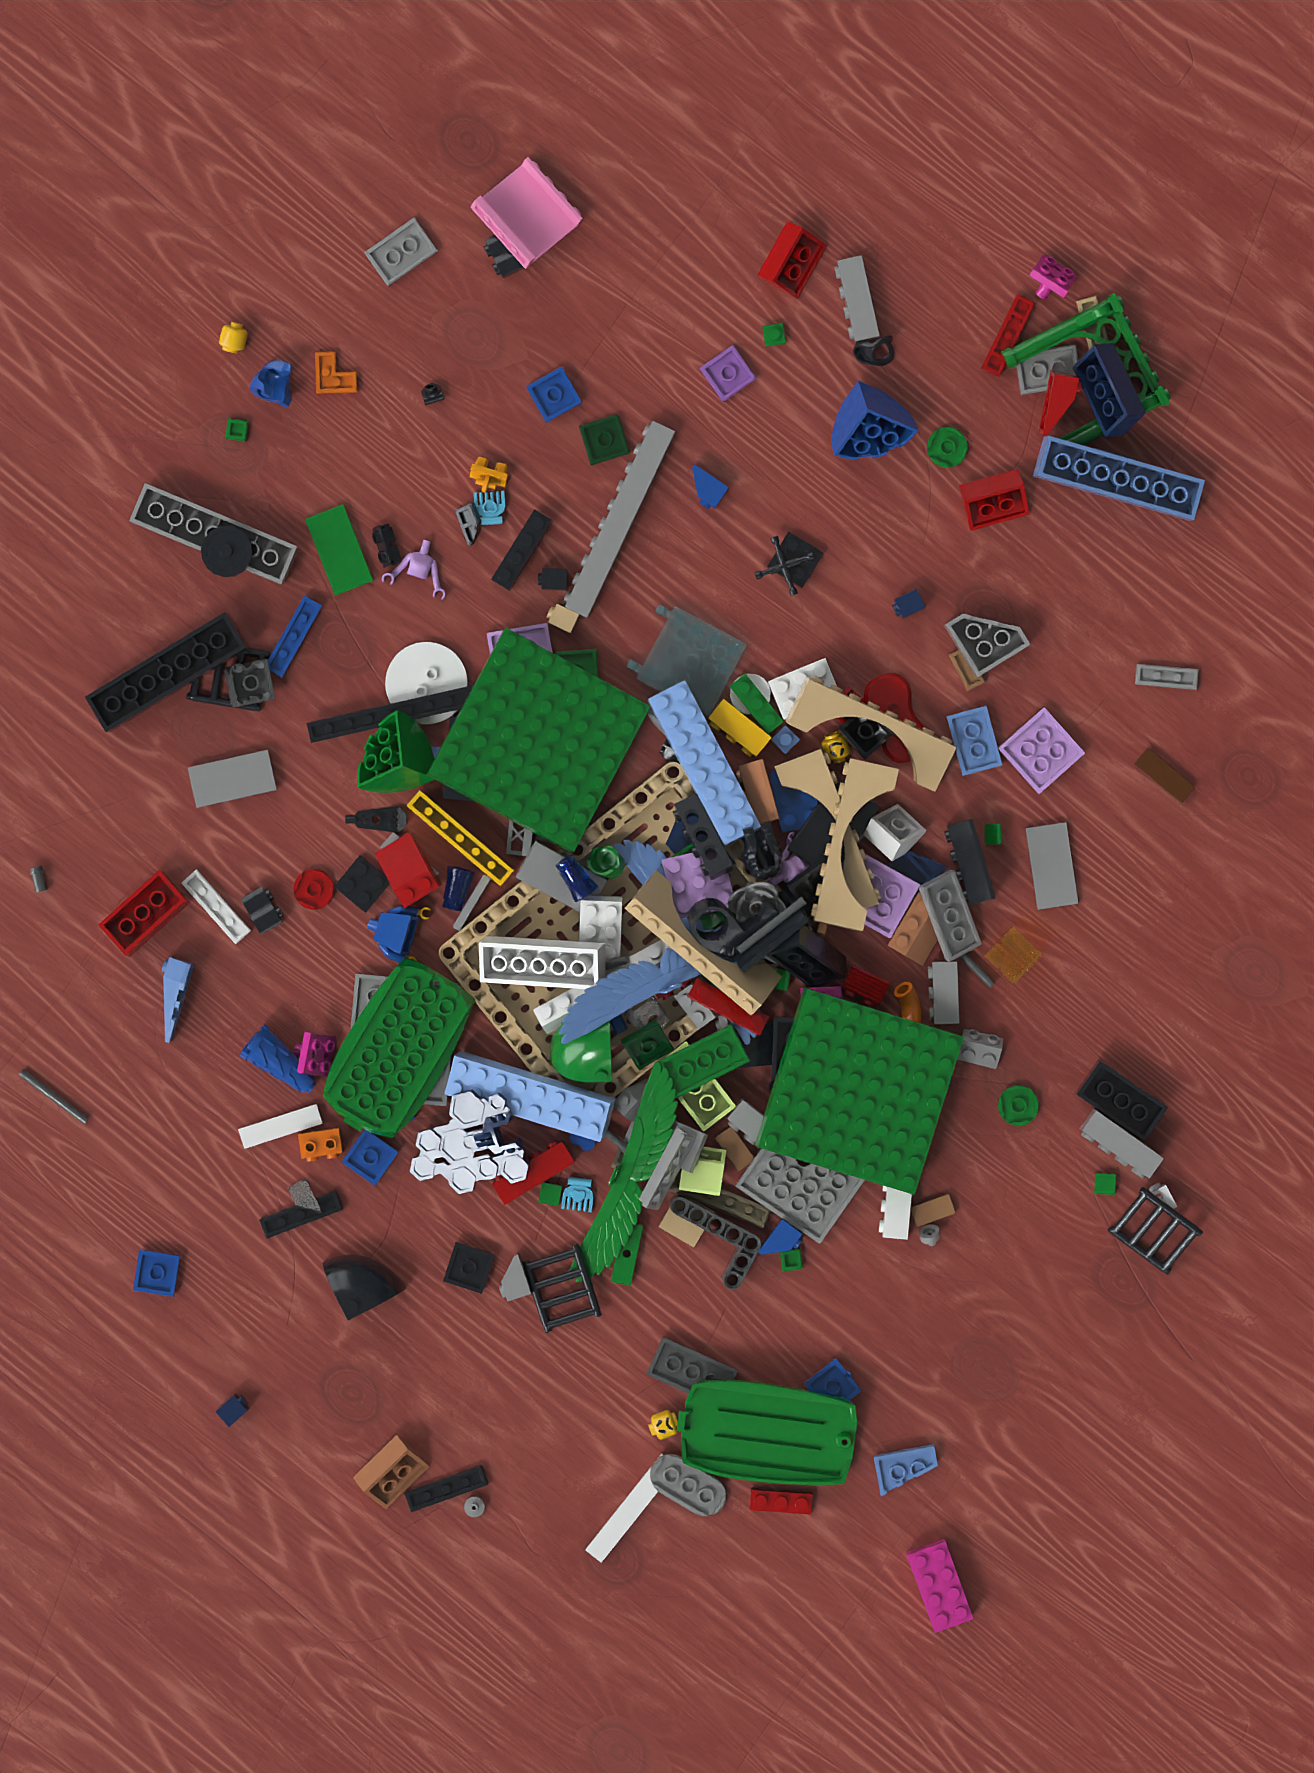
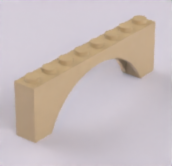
[786,676,957,792]
[775,749,881,909]
[811,758,899,932]
[625,870,782,1015]

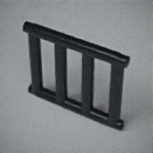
[186,648,270,712]
[1107,1187,1203,1275]
[522,1244,602,1333]

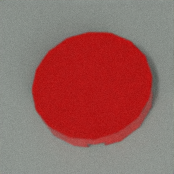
[293,869,335,910]

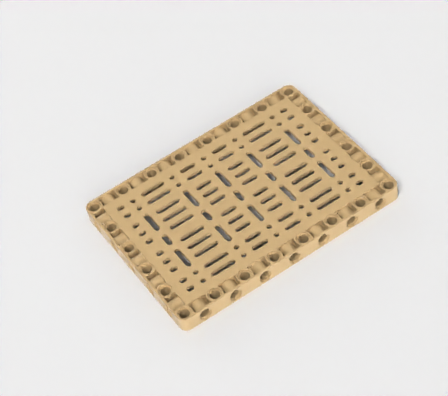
[439,762,813,1097]

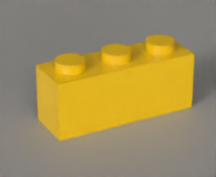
[708,699,772,757]

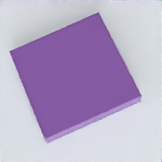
[699,345,757,402]

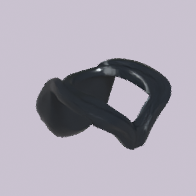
[853,335,894,366]

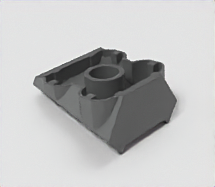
[225,659,275,708]

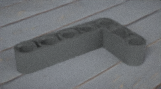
[669,1195,761,1290]

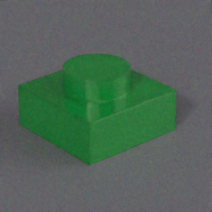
[762,323,786,347]

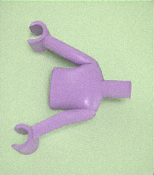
[382,540,446,600]
[768,832,823,886]

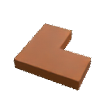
[315,352,358,394]

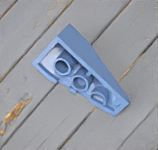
[162,957,195,1043]

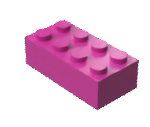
[906,1539,973,1633]

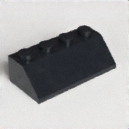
[944,819,995,905]
[766,925,846,987]

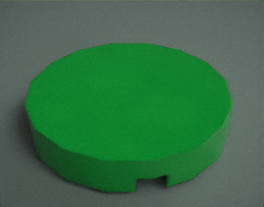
[927,427,968,468]
[998,1085,1039,1126]

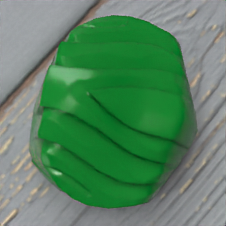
[587,846,625,879]

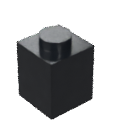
[538,568,567,591]

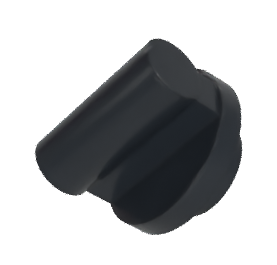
[421,383,445,406]

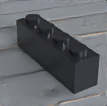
[491,509,553,591]

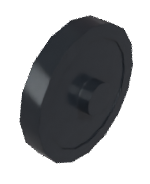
[201,526,253,578]

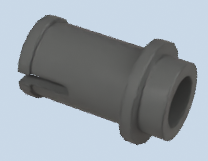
[29,866,48,893]

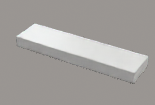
[182,869,252,944]
[238,1104,323,1149]

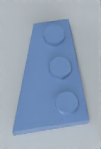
[873,1444,938,1496]

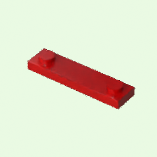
[980,294,1035,377]
[687,978,769,1036]

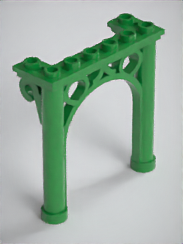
[1001,293,1171,445]

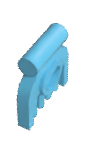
[474,491,505,525]
[561,1177,593,1212]

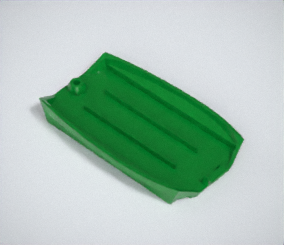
[322,957,475,1138]
[677,1379,857,1485]

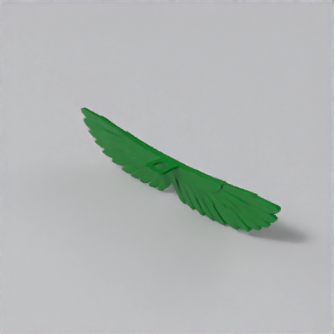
[568,1061,678,1282]

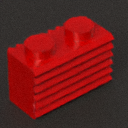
[842,965,890,1007]

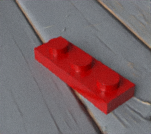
[750,1489,813,1515]

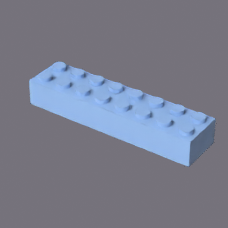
[648,680,761,847]
[445,1051,616,1142]

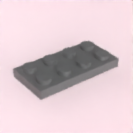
[646,1337,738,1393]

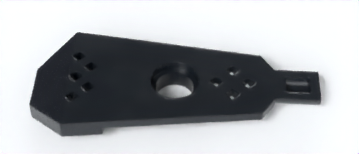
[345,806,407,833]

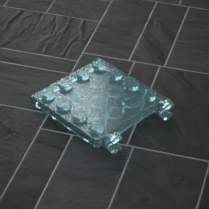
[626,605,747,717]

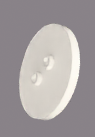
[385,642,468,724]

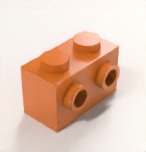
[298,1127,344,1162]

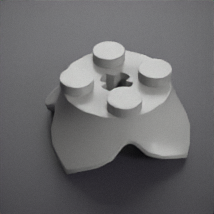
[728,882,786,923]

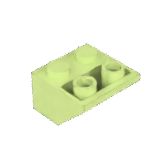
[679,1147,726,1196]

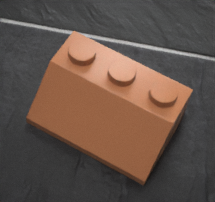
[736,759,779,824]
[887,892,938,966]
[353,1435,430,1509]

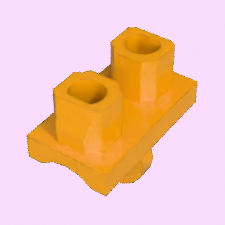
[469,457,508,493]

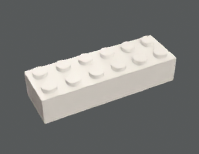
[479,936,606,989]

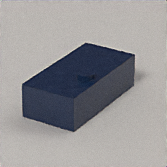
[1072,343,1146,437]

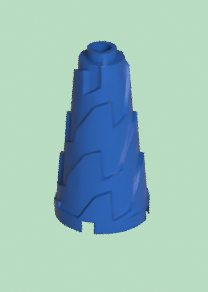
[239,1024,316,1093]

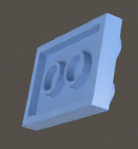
[946,706,1002,776]

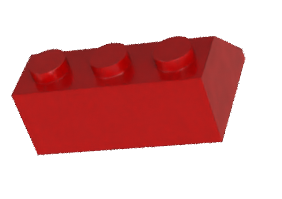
[757,221,827,299]
[958,469,1030,531]

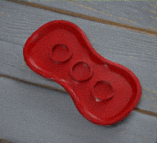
[864,673,925,763]

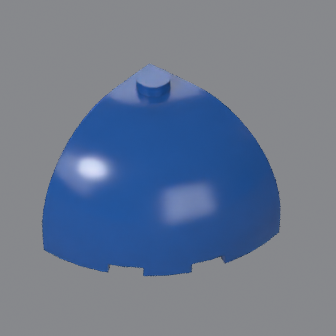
[832,381,918,460]

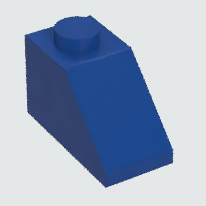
[692,464,729,509]
[758,1218,803,1255]

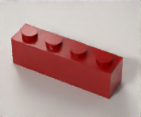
[492,1139,575,1205]

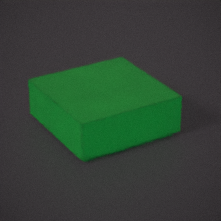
[225,418,249,442]
[1094,1173,1116,1195]
[538,1182,562,1206]
[780,1248,803,1272]

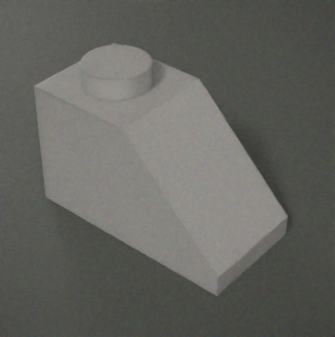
[614,1079,648,1122]
[499,1253,532,1301]

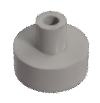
[919,1224,941,1246]
[464,1496,485,1517]

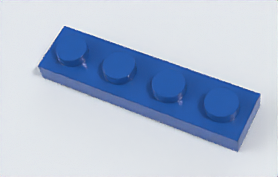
[268,596,322,678]

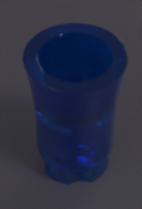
[555,854,598,902]
[442,865,475,911]

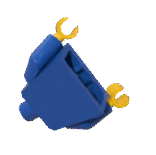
[368,905,431,963]

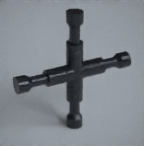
[754,536,815,596]

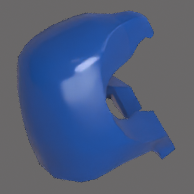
[249,360,292,408]

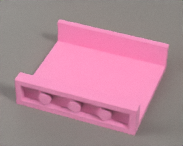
[471,157,583,269]

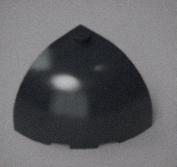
[322,1255,406,1321]

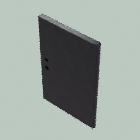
[787,777,880,866]

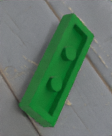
[729,673,784,734]

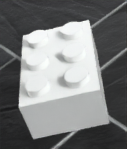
[768,658,837,720]
[579,895,622,962]

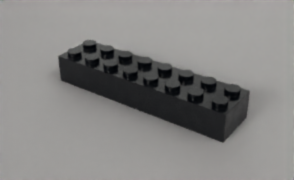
[85,612,249,732]

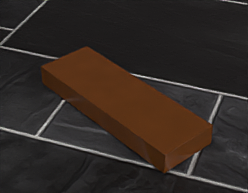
[1134,748,1195,803]

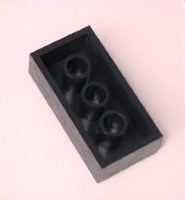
[1075,1060,1168,1141]

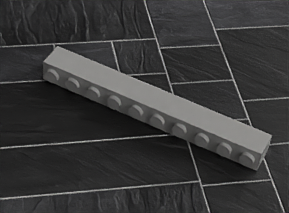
[563,421,675,618]

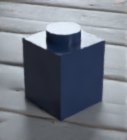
[892,589,925,619]
[215,1393,249,1427]

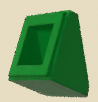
[984,824,1002,845]
[774,968,790,991]

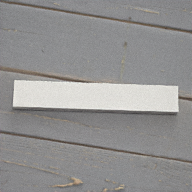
[585,1453,664,1563]

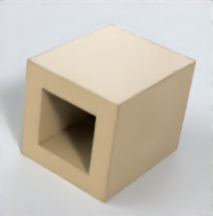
[547,604,580,634]

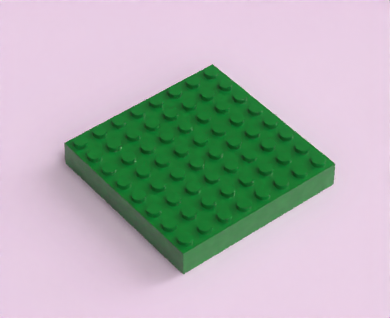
[426,628,651,853]
[755,987,964,1195]

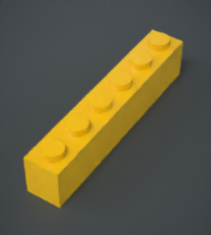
[407,790,515,886]

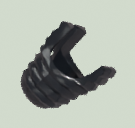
[740,821,783,880]

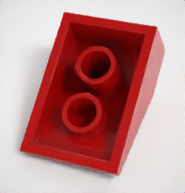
[1039,370,1081,436]
[375,832,442,908]

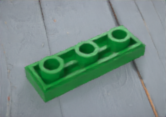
[610,1224,643,1286]

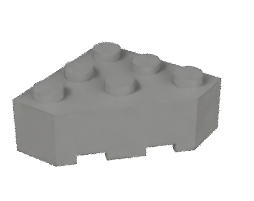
[944,614,1031,678]

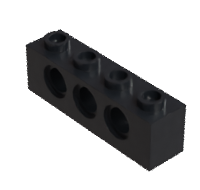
[673,793,733,881]

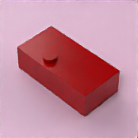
[98,870,191,957]

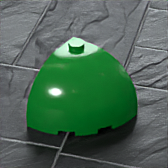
[357,710,434,793]
[550,1020,612,1082]

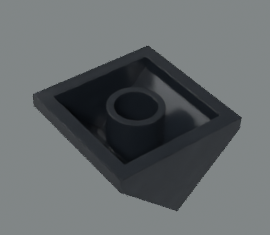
[837,703,894,760]

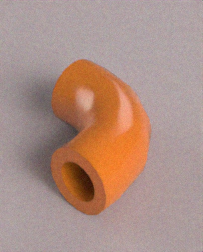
[894,982,922,1023]

